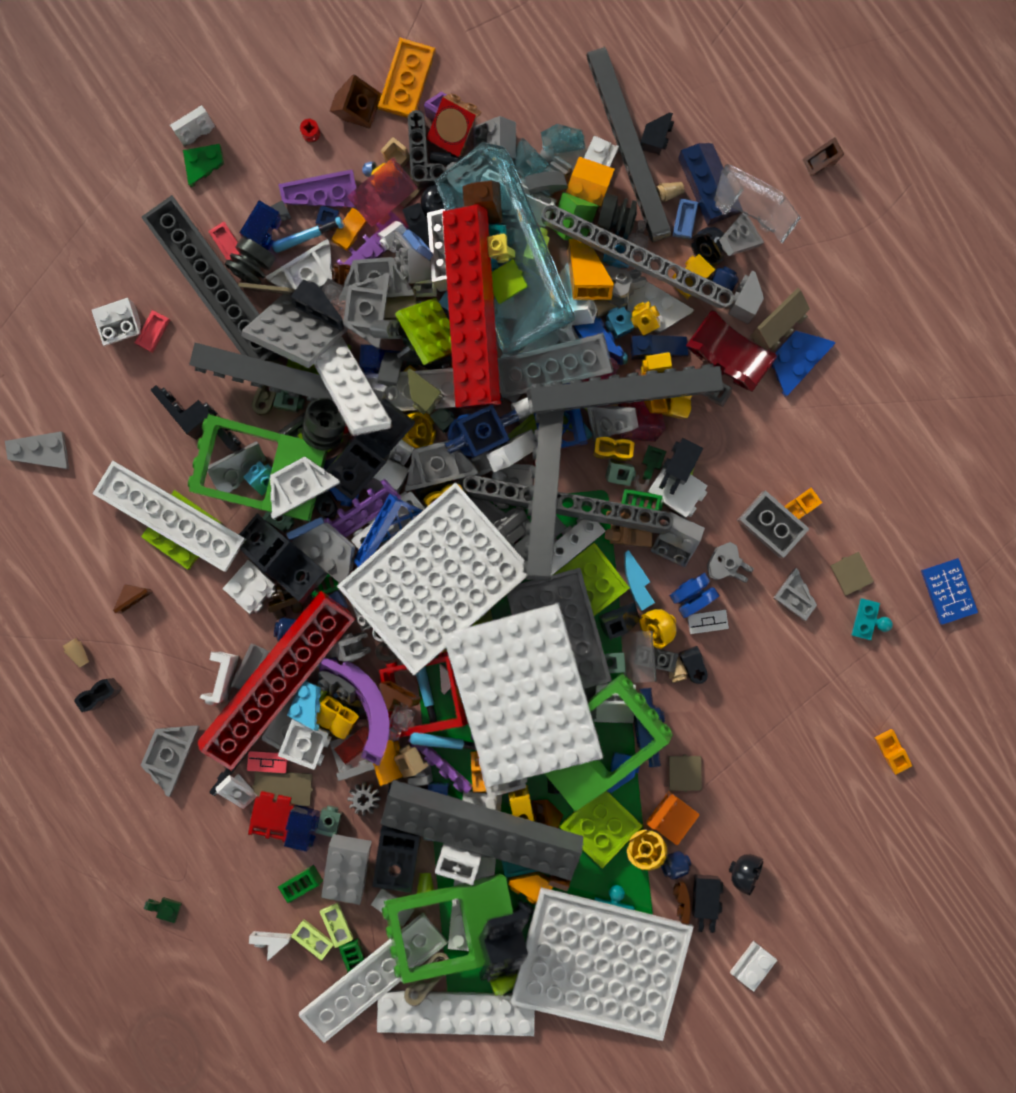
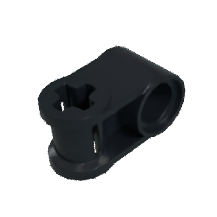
[315,490,338,519]
[679,646,708,684]

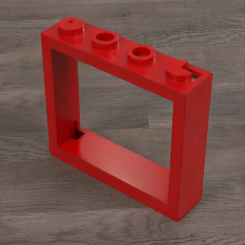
[379,652,469,739]

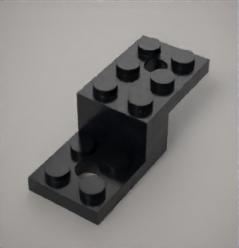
[150,385,242,452]
[326,398,415,500]
[239,513,328,604]
[372,783,428,893]
[478,910,529,982]

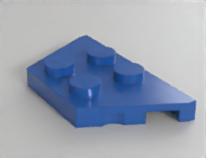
[771,331,835,397]

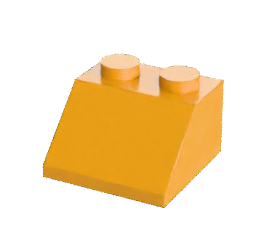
[566,156,615,206]
[373,738,403,786]

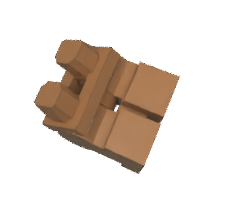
[605,511,653,548]

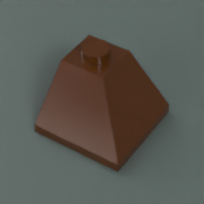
[329,74,382,129]
[463,180,502,224]

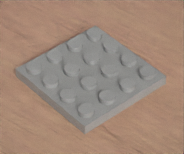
[242,294,348,368]

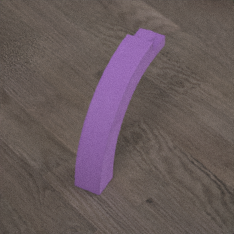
[319,657,389,766]

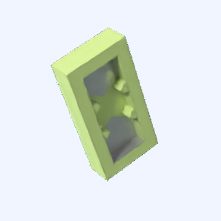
[319,902,354,948]
[291,919,334,961]

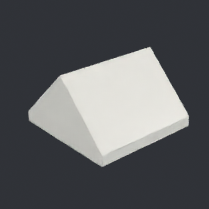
[364,458,409,494]

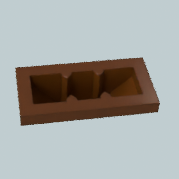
[113,584,153,614]
[531,799,563,829]

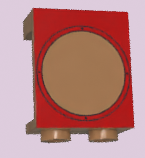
[426,93,482,157]

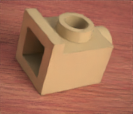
[393,745,428,778]

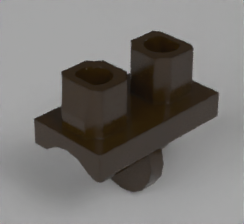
[267,586,303,620]

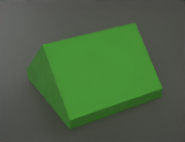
[551,192,598,240]

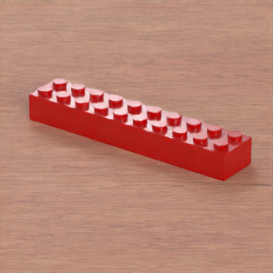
[442,205,501,409]
[197,590,355,771]

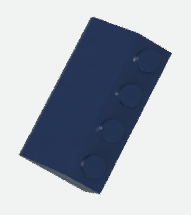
[678,143,742,226]

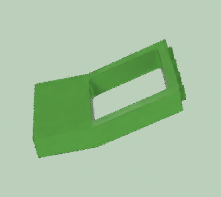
[188,414,328,522]
[544,673,673,812]
[382,873,513,984]

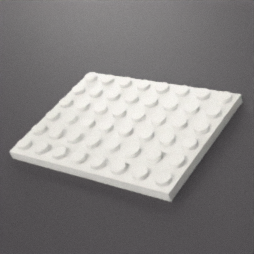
[337,482,527,675]
[443,603,603,787]
[510,887,693,1041]

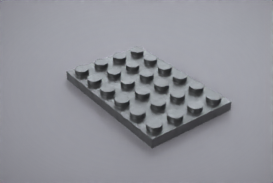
[507,568,611,688]

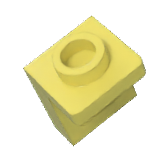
[487,234,515,263]

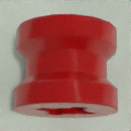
[300,118,321,142]

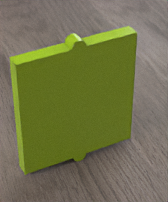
[492,259,528,304]

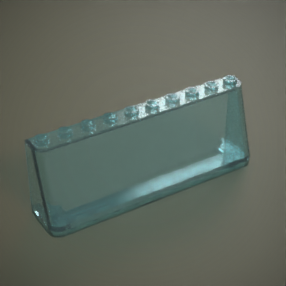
[434,142,575,354]

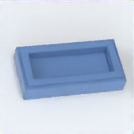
[672,198,699,240]
[403,229,433,260]
[286,517,324,540]

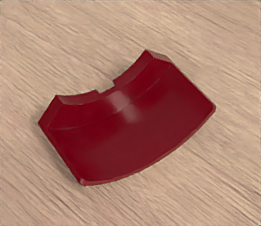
[686,310,777,392]

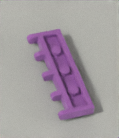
[336,210,408,265]
[324,479,401,537]
[409,739,472,794]

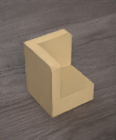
[381,137,410,172]

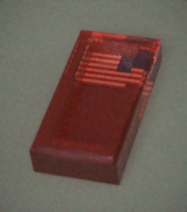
[334,725,369,765]

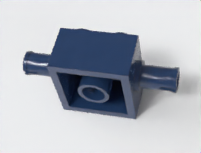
[444,404,520,459]
[634,688,665,767]

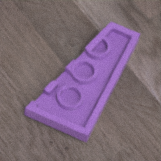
[279,169,361,208]

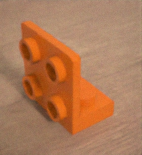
[646,791,699,845]

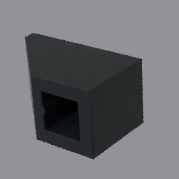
[640,112,674,155]
[598,602,640,640]

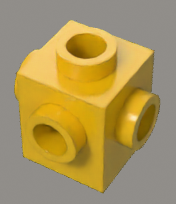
[631,301,660,336]

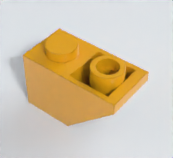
[508,871,553,904]

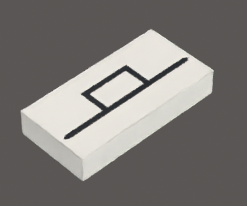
[687,610,729,634]

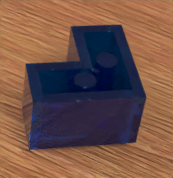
[239,200,281,250]
[359,344,402,375]
[284,805,320,852]

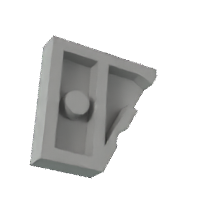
[773,568,817,621]

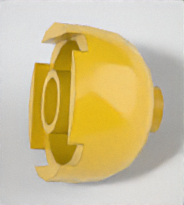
[402,412,436,449]
[640,609,677,649]
[627,830,668,871]

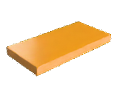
[378,38,436,118]

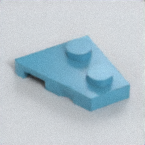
[287,680,321,731]

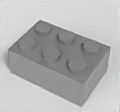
[737,490,809,558]
[321,834,372,905]

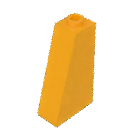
[567,239,613,300]

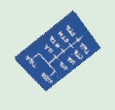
[921,558,978,625]

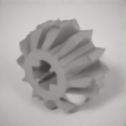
[347,782,381,816]

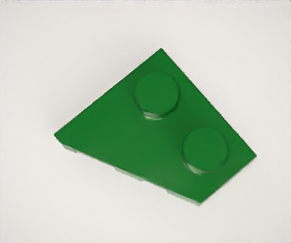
[183,144,224,187]

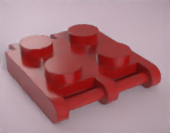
[248,791,295,843]

